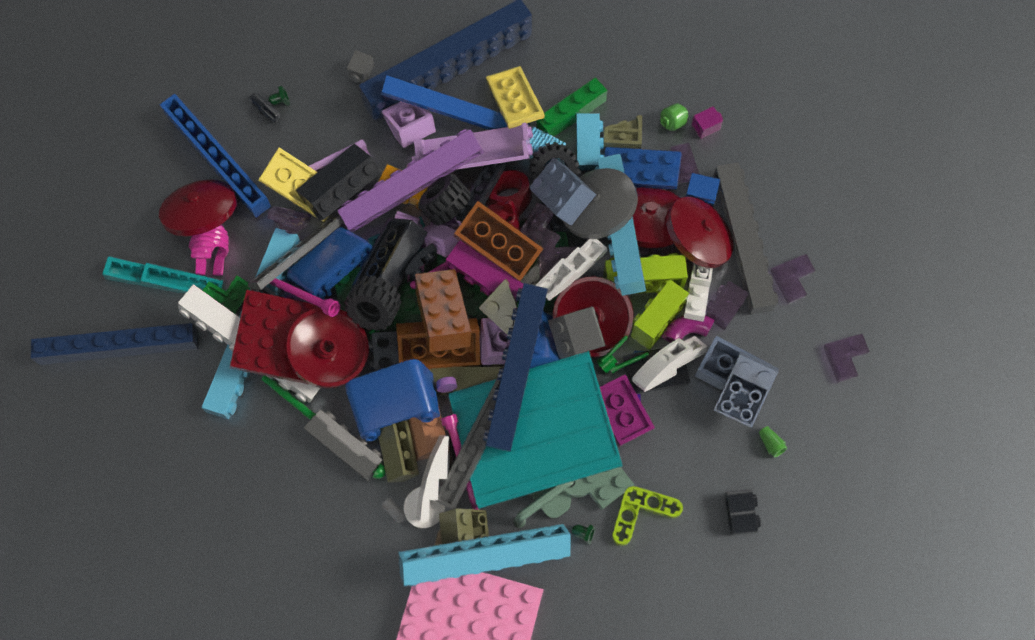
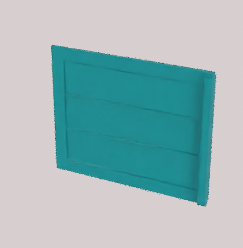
[449,351,623,509]

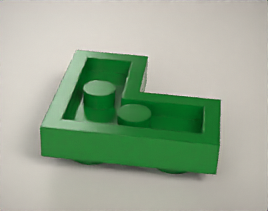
[203,275,250,315]

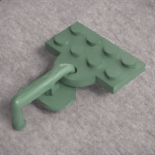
[513,467,635,528]

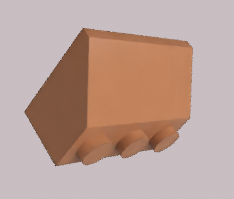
[407,405,449,461]

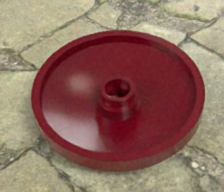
[159,179,237,236]
[632,187,680,248]
[666,197,733,268]
[553,276,634,357]
[285,307,369,388]

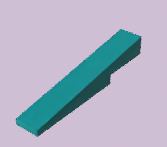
[102,256,224,294]

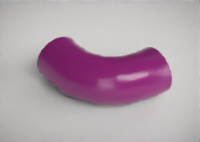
[662,315,715,343]

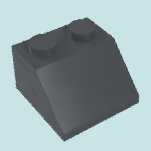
[548,307,605,360]

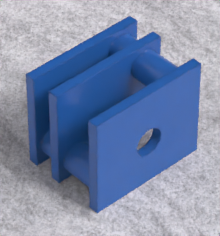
[686,173,720,207]

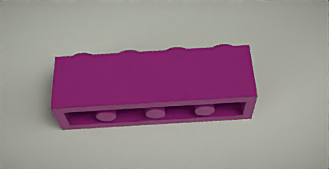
[446,240,523,302]

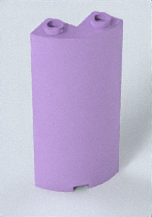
[412,123,533,170]

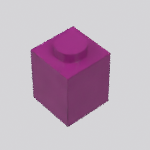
[691,106,723,139]

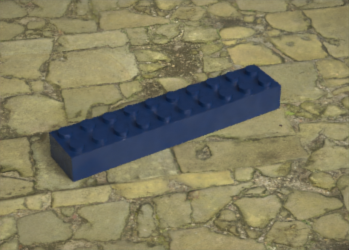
[359,0,532,120]

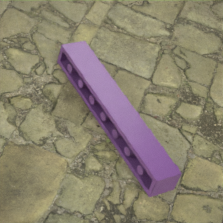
[337,129,484,232]

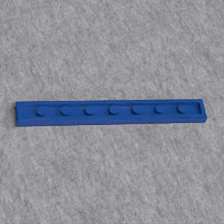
[381,75,530,130]

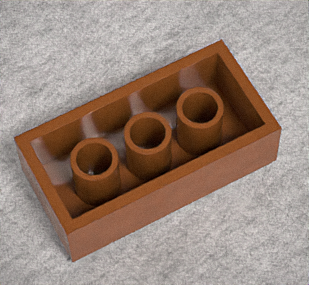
[453,201,543,281]
[415,269,471,353]
[396,318,480,369]

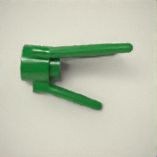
[597,335,649,373]

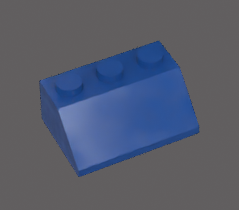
[530,311,560,369]

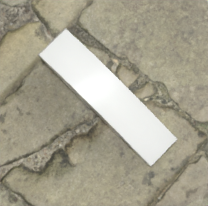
[535,239,608,300]
[416,435,449,521]

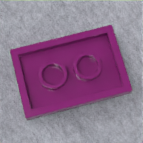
[600,374,655,447]

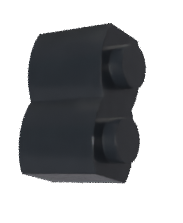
[725,489,761,536]

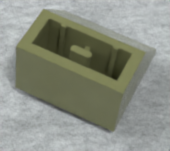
[439,508,489,545]

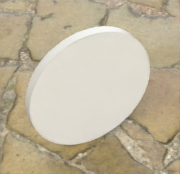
[403,487,445,528]

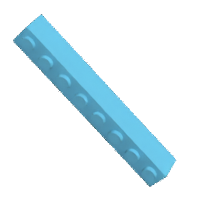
[595,154,646,296]
[398,524,570,586]

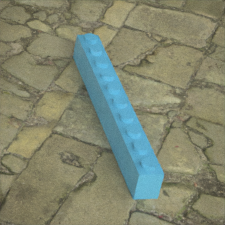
[201,228,300,420]

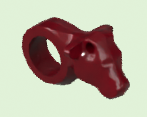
[486,170,532,231]

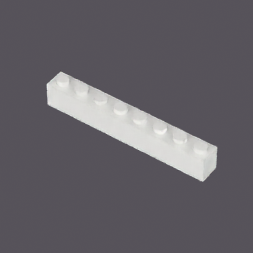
[178,284,321,403]

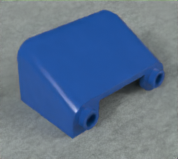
[286,227,373,304]
[345,359,440,441]

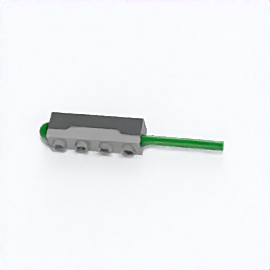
[261,375,386,482]

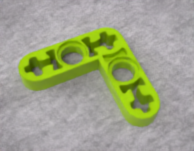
[612,486,683,546]

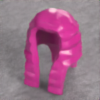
[188,225,229,276]

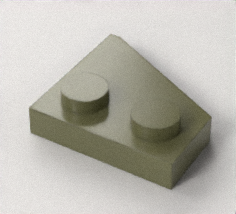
[603,115,642,149]
[479,279,517,335]

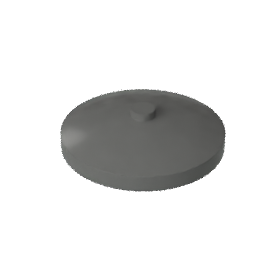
[563,168,638,239]

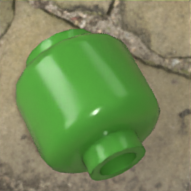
[660,103,688,131]

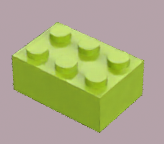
[631,280,689,350]

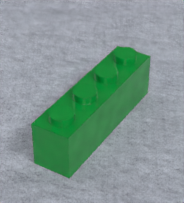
[536,77,607,137]

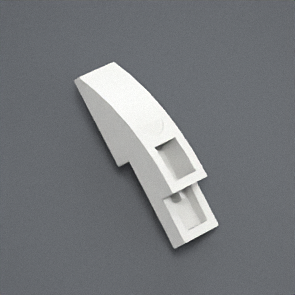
[684,263,713,322]
[632,336,708,392]

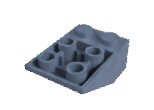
[714,351,778,428]

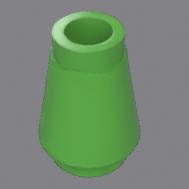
[759,426,787,458]

